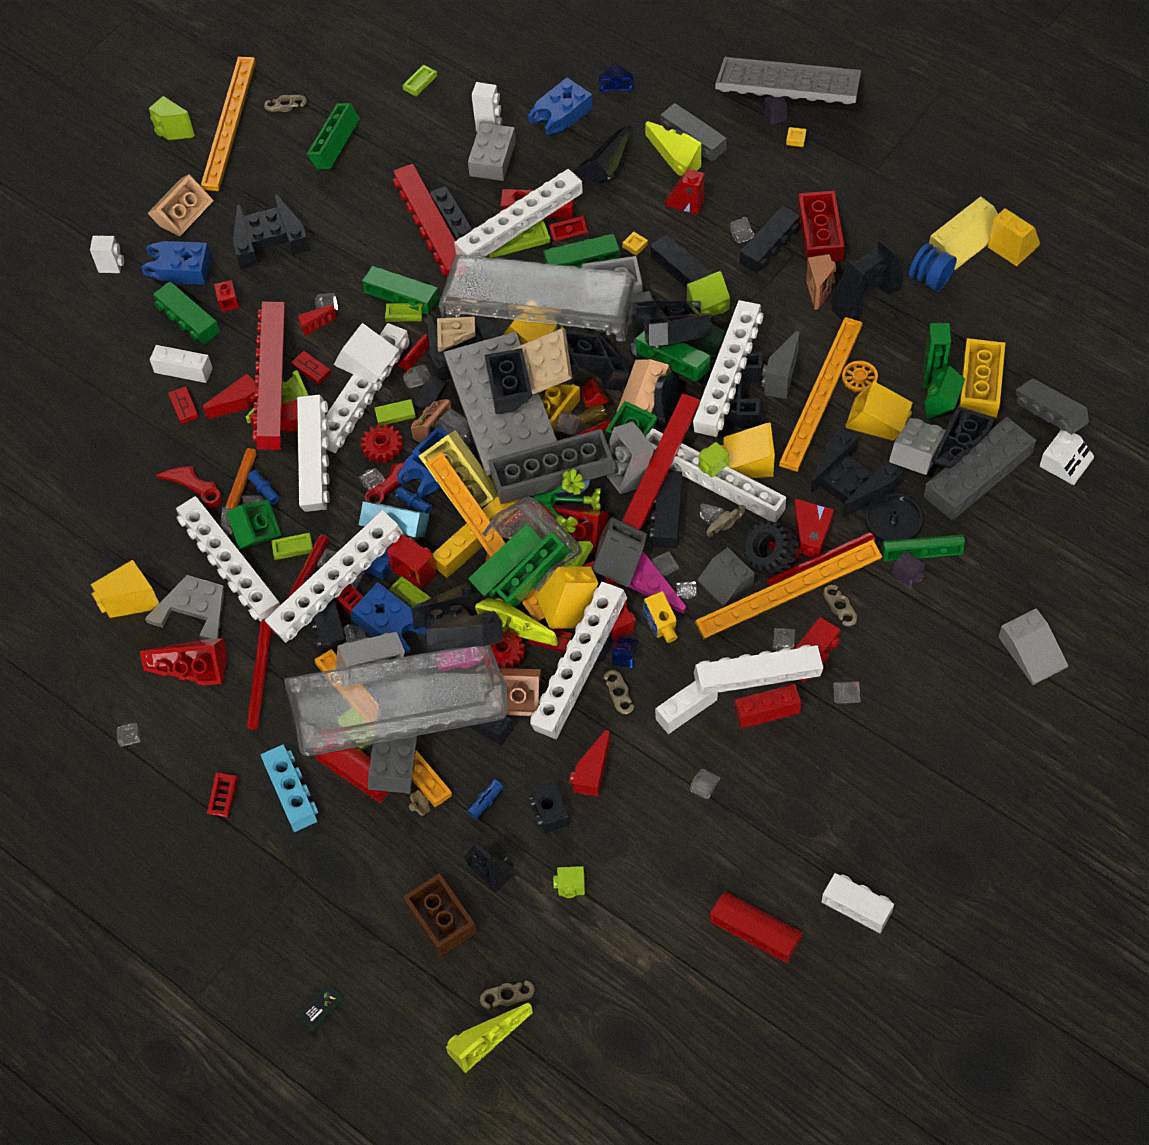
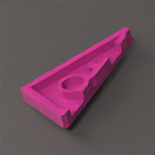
[629,552,686,614]

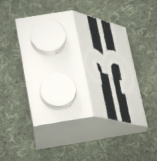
[1040,430,1094,485]

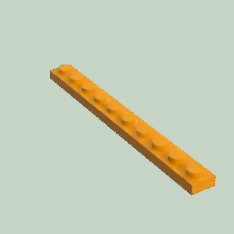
[201,57,256,191]
[779,317,863,472]
[425,452,545,623]
[695,540,882,640]
[315,649,452,807]

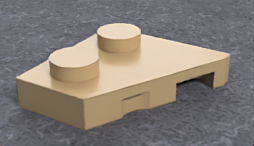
[437,317,475,352]

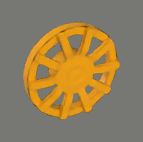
[842,361,878,392]

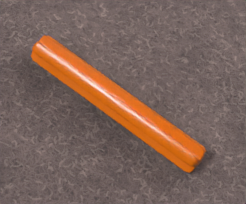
[225,448,257,512]

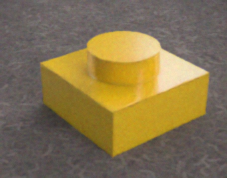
[786,127,806,147]
[622,232,648,256]

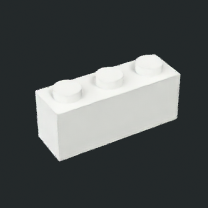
[472,82,502,132]
[150,345,213,383]
[655,681,718,734]
[822,873,894,933]

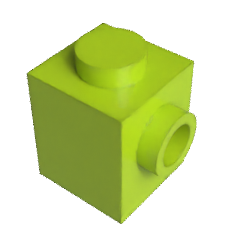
[698,442,729,478]
[553,866,585,898]

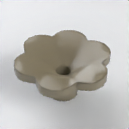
[409,790,430,816]

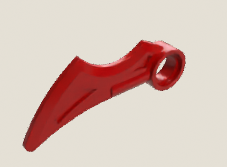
[365,462,405,505]
[156,466,222,508]

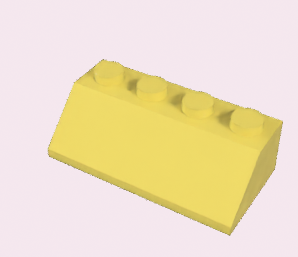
[929,196,998,270]
[419,430,498,519]

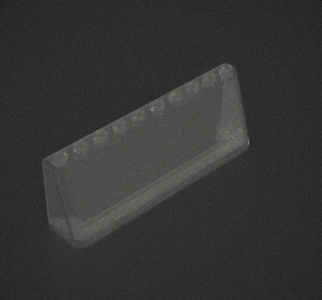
[439,254,636,341]
[284,645,508,756]

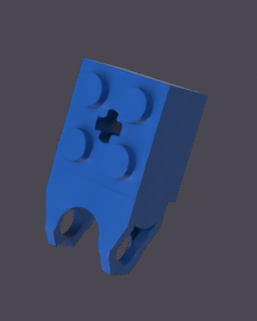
[528,77,593,135]
[141,241,212,285]
[397,426,448,498]
[351,582,426,655]

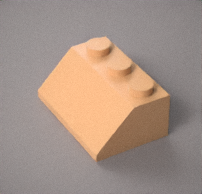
[148,174,214,236]
[617,359,671,415]

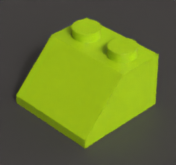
[149,96,195,140]
[687,271,730,317]

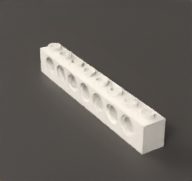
[454,169,583,267]
[693,300,763,437]
[325,323,410,453]
[646,428,786,522]
[176,496,280,622]
[265,510,403,643]
[530,582,627,739]

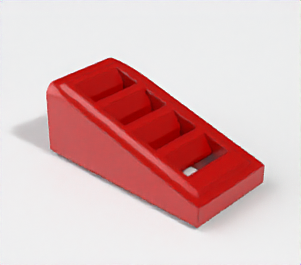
[298,305,337,336]
[334,584,377,614]
[207,773,239,818]

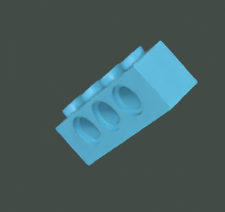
[260,744,318,832]

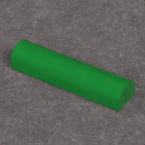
[882,534,965,561]

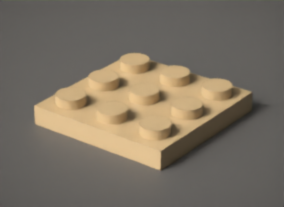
[512,329,572,395]

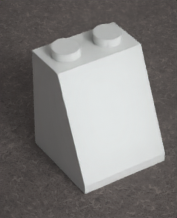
[334,323,399,384]

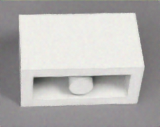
[90,236,124,273]

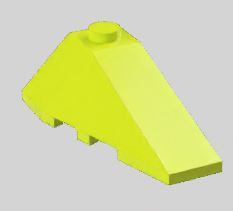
[645,121,701,176]
[475,598,558,646]
[446,1003,533,1073]

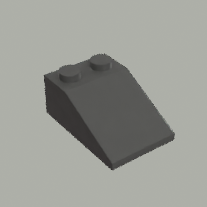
[762,331,800,399]

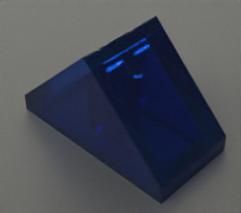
[599,63,634,91]
[612,636,638,668]

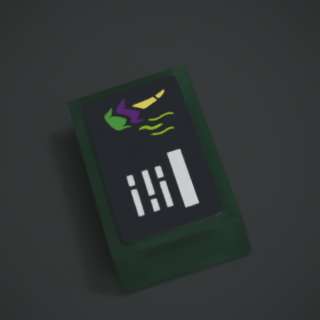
[296,984,344,1032]

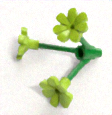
[534,469,600,538]

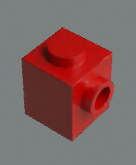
[214,280,239,312]

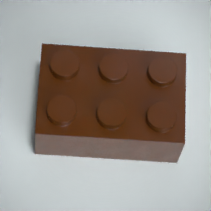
[403,873,477,957]

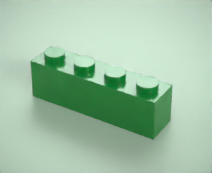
[307,103,360,169]
[544,234,620,278]
[362,266,439,315]
[153,282,220,345]
[922,323,951,388]
[636,331,710,382]
[468,524,543,598]
[494,532,572,608]

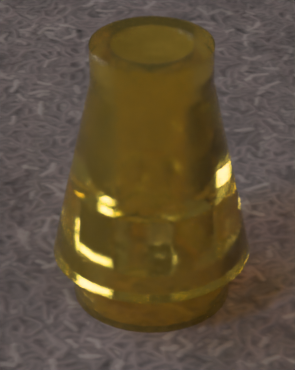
[578,404,607,426]

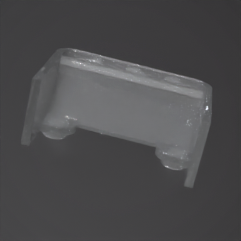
[482,497,582,591]

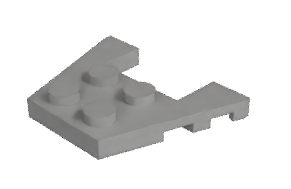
[145,575,224,640]

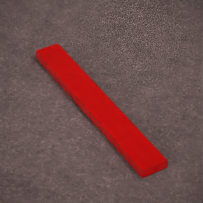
[622,394,700,531]

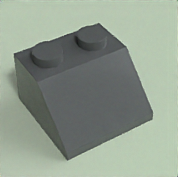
[697,547,755,608]

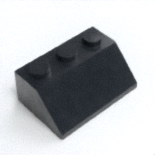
[484,348,532,414]

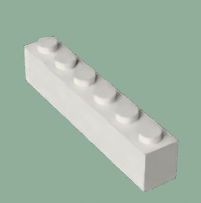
[297,395,330,512]
[694,645,823,695]

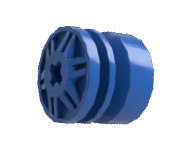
[909,243,957,292]

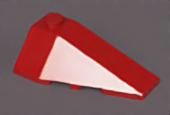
[527,502,609,554]
[140,638,227,685]

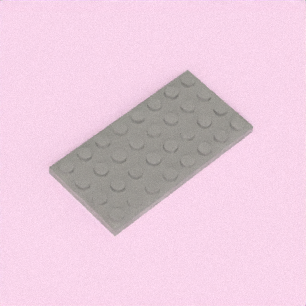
[715,57,861,104]
[444,332,557,476]

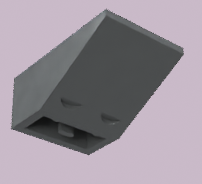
[592,517,647,587]

